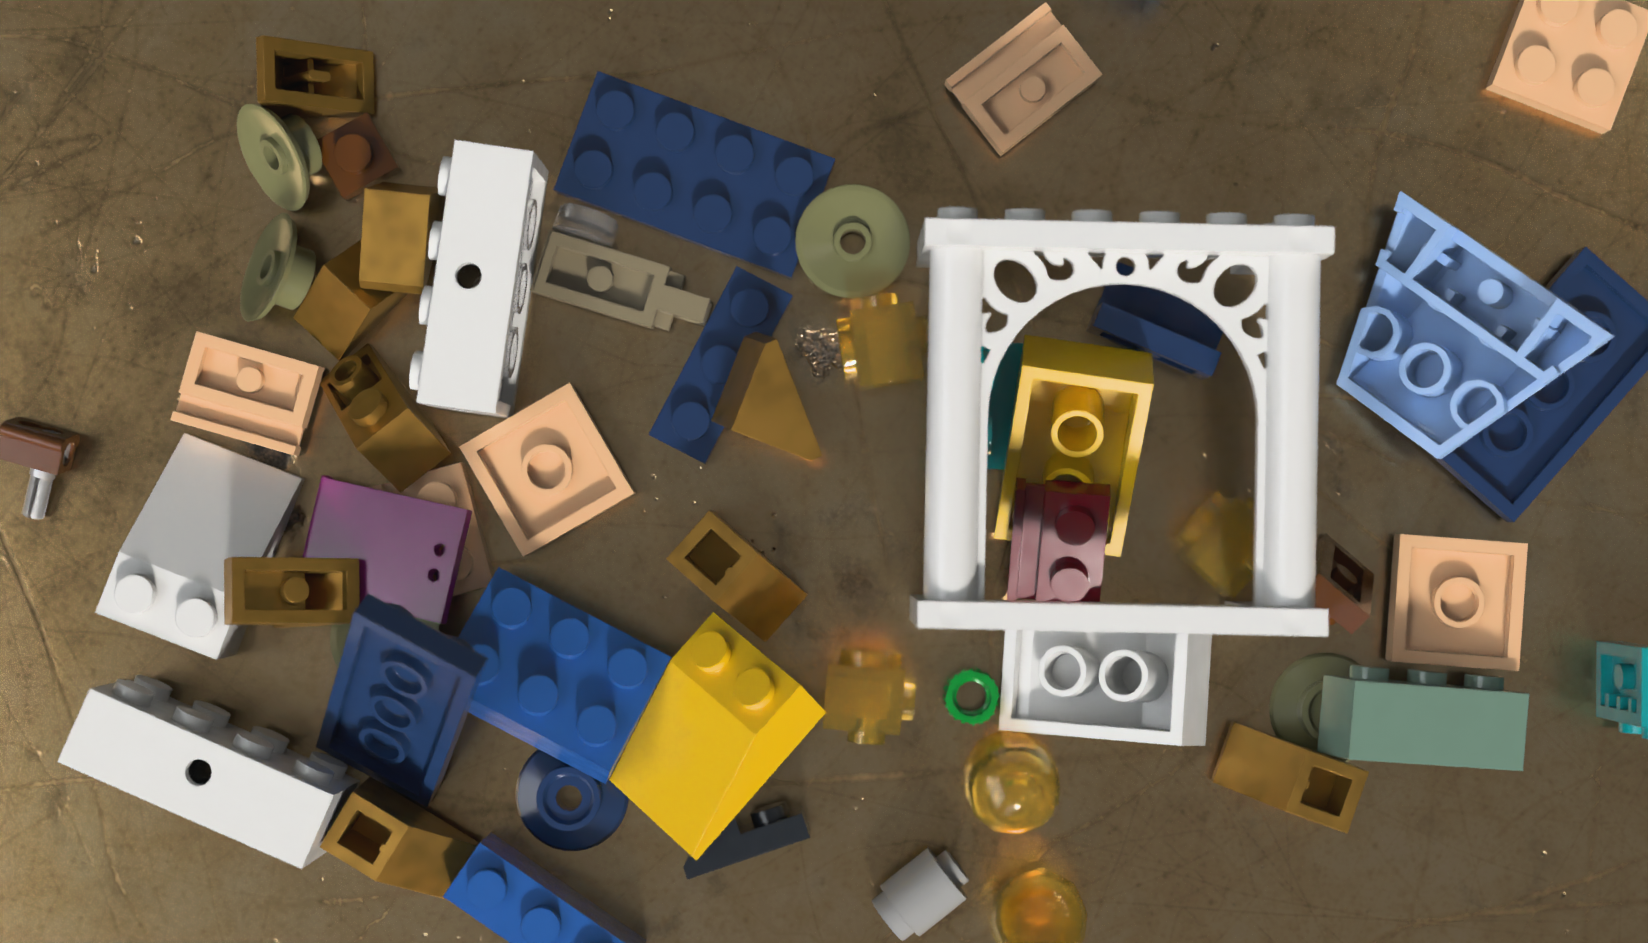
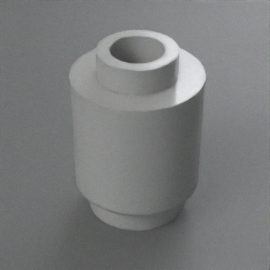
[872,848,969,941]

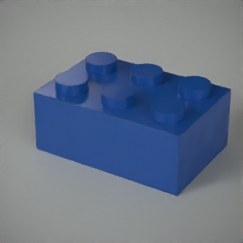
[459,567,671,784]

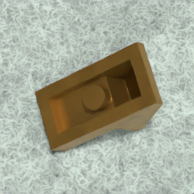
[224,557,360,628]

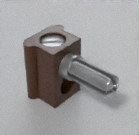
[0,416,80,519]

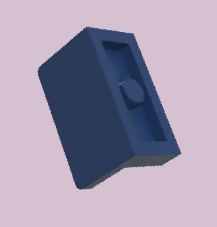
[1086,262,1225,380]

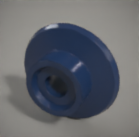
[516,749,629,851]

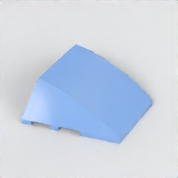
[1336,191,1615,459]

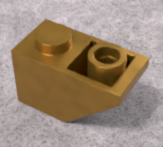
[320,343,451,493]
[666,510,808,642]
[1211,721,1369,834]
[319,776,479,899]

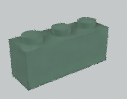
[1317,665,1529,771]

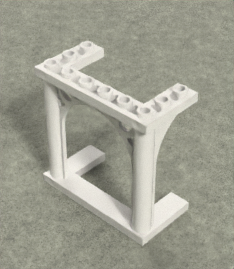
[909,207,1335,637]

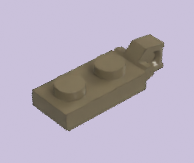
[530,230,713,331]

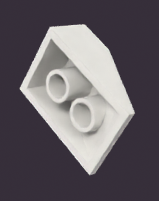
[95,433,305,660]
[998,630,1212,746]

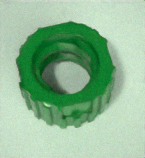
[942,667,1000,726]

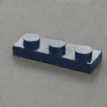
[648,266,793,464]

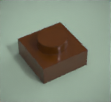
[317,112,402,201]

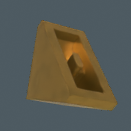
[256,35,375,118]
[359,182,446,294]
[293,240,407,361]
[711,331,822,461]

